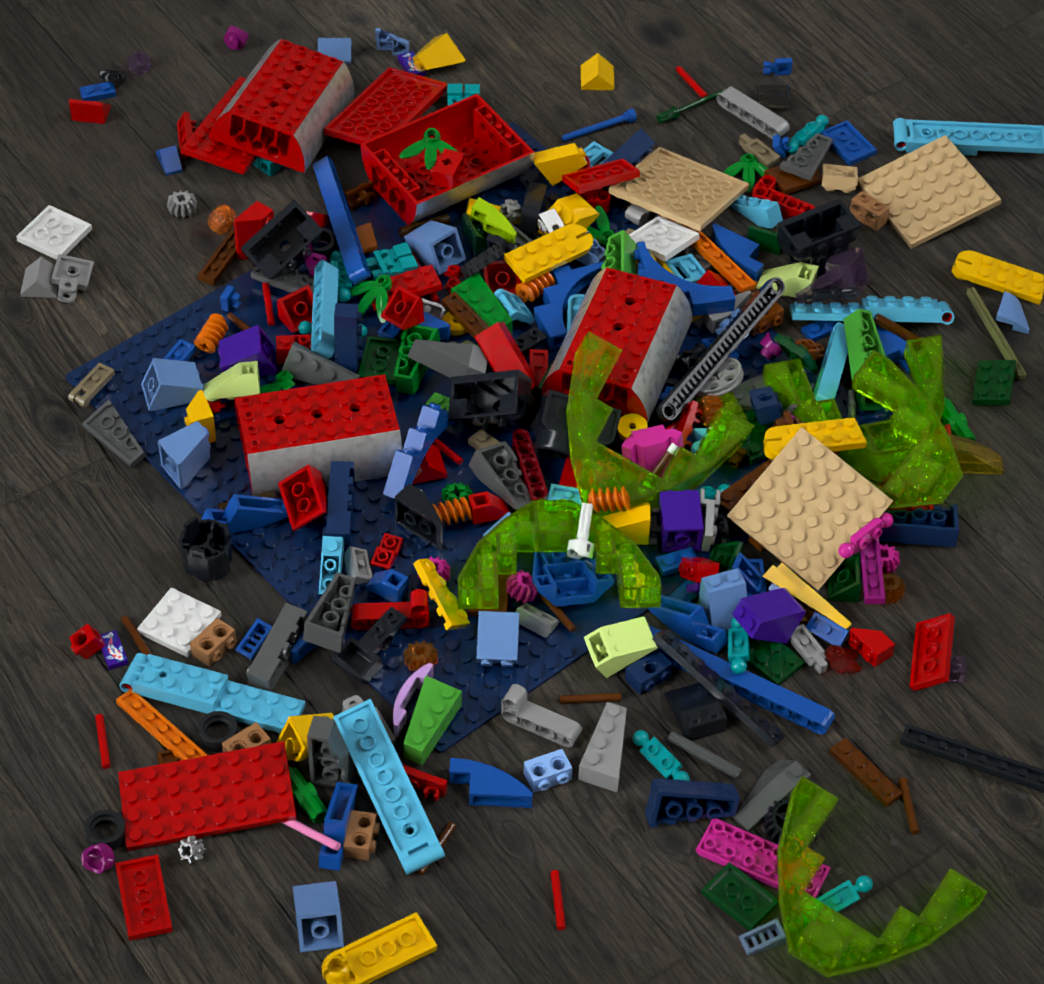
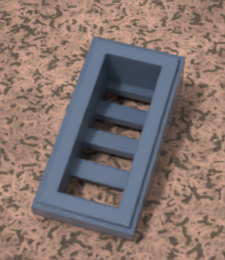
[738,918,788,956]

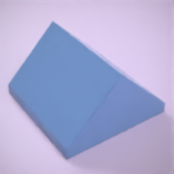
[318,38,352,64]

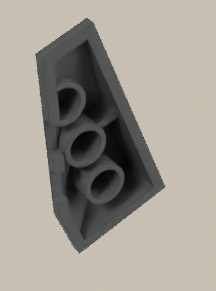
[407,339,488,378]
[469,441,532,511]
[733,759,811,832]

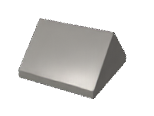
[20,257,59,298]

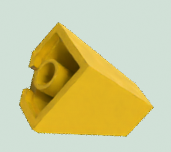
[412,33,465,71]
[534,143,587,186]
[598,502,650,545]
[276,713,334,762]

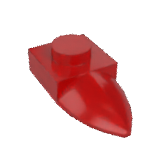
[529,349,548,383]

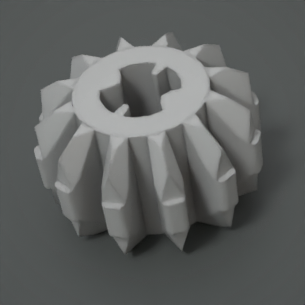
[167,190,197,218]

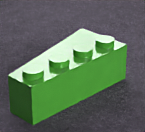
[601,230,636,275]
[843,309,892,382]
[404,676,462,765]

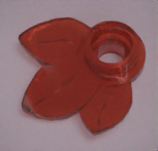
[824,645,862,674]

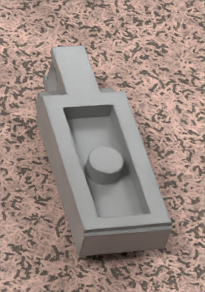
[789,624,828,674]

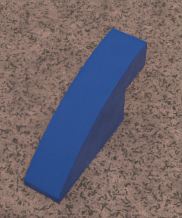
[711,223,764,281]
[876,326,922,374]
[201,494,288,533]
[647,594,728,654]
[450,758,533,808]
[319,782,358,871]

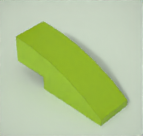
[471,197,517,244]

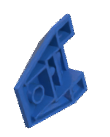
[532,543,614,607]

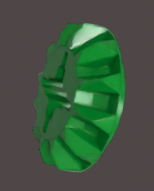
[442,482,472,504]

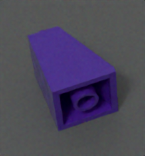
[218,325,278,376]
[659,490,704,552]
[732,588,806,644]

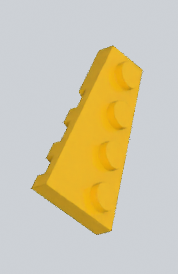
[413,558,470,630]

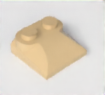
[822,164,858,193]

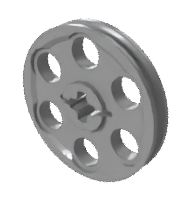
[696,357,744,398]

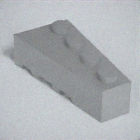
[578,702,627,793]

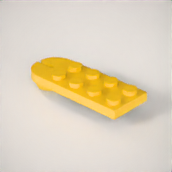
[503,224,593,283]
[952,250,1044,305]
[763,417,867,460]
[322,912,437,984]

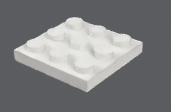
[16,205,92,260]
[629,216,699,262]
[137,588,221,657]

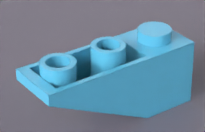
[730,195,783,229]
[319,536,344,595]

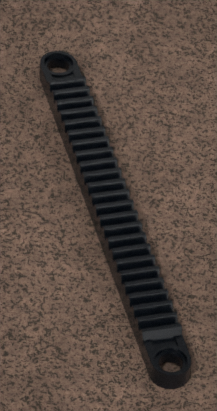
[657,277,785,422]

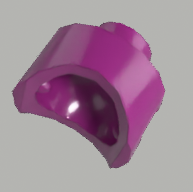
[224,25,249,50]
[305,253,327,277]
[760,332,783,360]
[81,843,115,873]

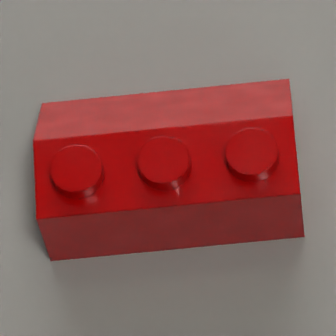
[233,201,274,260]

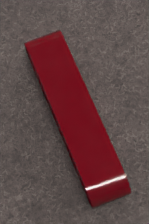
[512,429,548,511]

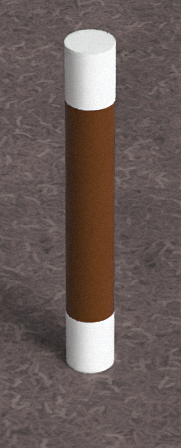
[639,443,678,493]

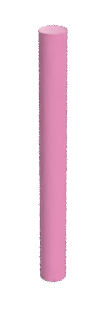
[281,820,341,851]

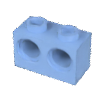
[524,749,572,793]

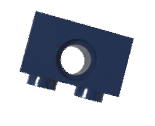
[749,386,783,425]
[625,648,673,695]

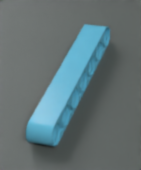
[311,260,338,359]
[810,322,848,413]

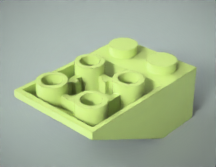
[756,262,819,301]
[203,361,260,402]
[584,617,658,678]

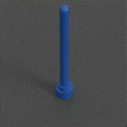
[561,108,637,141]

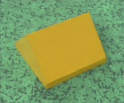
[581,53,614,90]

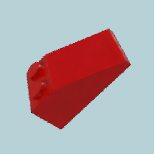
[278,464,326,531]

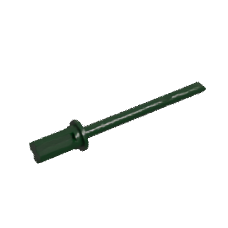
[656,89,724,124]

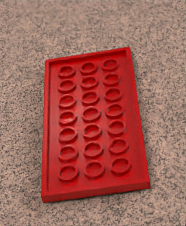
[324,67,447,145]
[181,77,275,175]
[118,741,297,851]

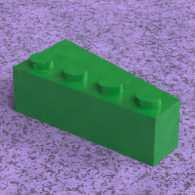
[451,273,513,335]
[394,325,440,395]

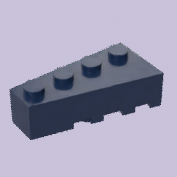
[602,128,655,190]
[334,303,363,375]
[323,461,355,546]
[879,504,959,548]
[645,778,740,828]

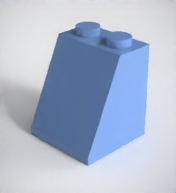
[404,220,466,275]
[141,358,203,411]
[158,421,211,489]
[698,568,747,634]
[477,611,519,667]
[293,881,344,952]

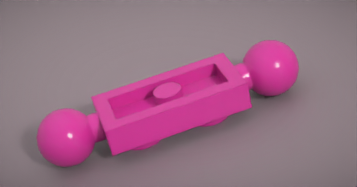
[838,513,893,558]

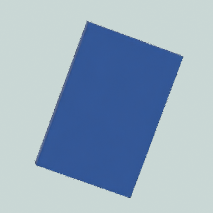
[820,120,877,166]

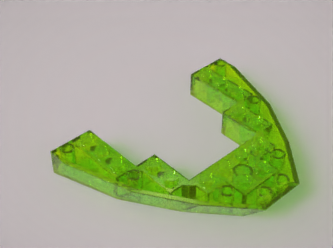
[566,332,755,516]
[762,334,945,482]
[852,351,963,510]
[458,499,662,609]
[777,776,988,978]

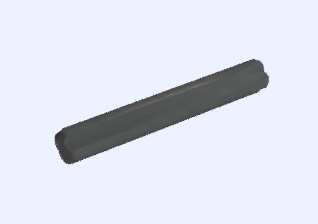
[668,731,742,779]

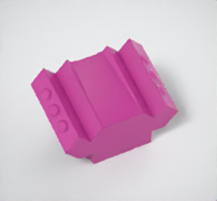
[621,425,685,483]

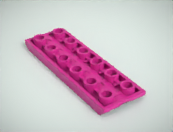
[696,818,831,903]

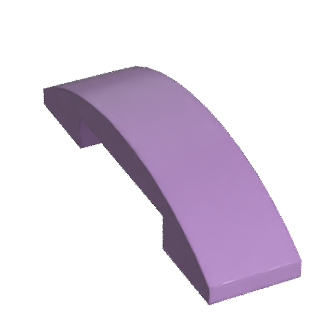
[393,663,433,737]

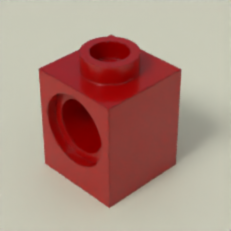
[69,623,105,660]

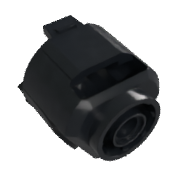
[179,516,233,582]

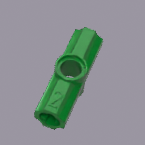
[937,397,976,449]
[289,767,328,824]

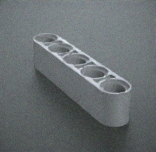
[716,87,790,139]

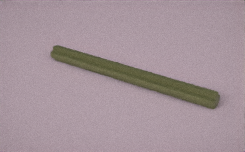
[966,287,1027,380]

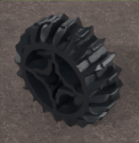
[764,796,821,851]

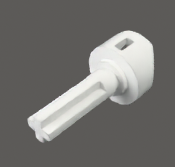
[567,503,595,559]

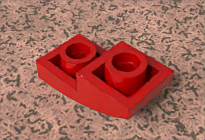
[370,533,404,570]

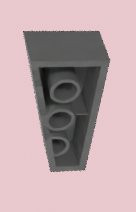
[303,572,355,653]
[246,603,308,692]
[307,715,358,788]

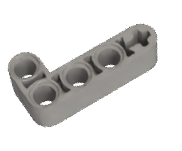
[501,684,582,747]

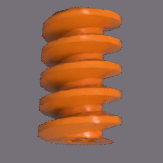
[515,272,555,302]
[194,314,228,353]
[588,486,630,513]
[432,497,472,525]

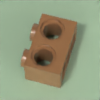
[850,191,890,231]
[190,618,236,667]
[222,722,271,752]
[343,810,380,861]

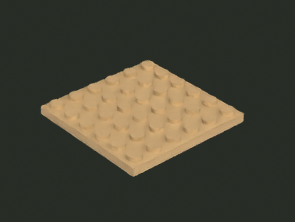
[857,135,1001,249]
[609,147,749,231]
[727,427,893,590]

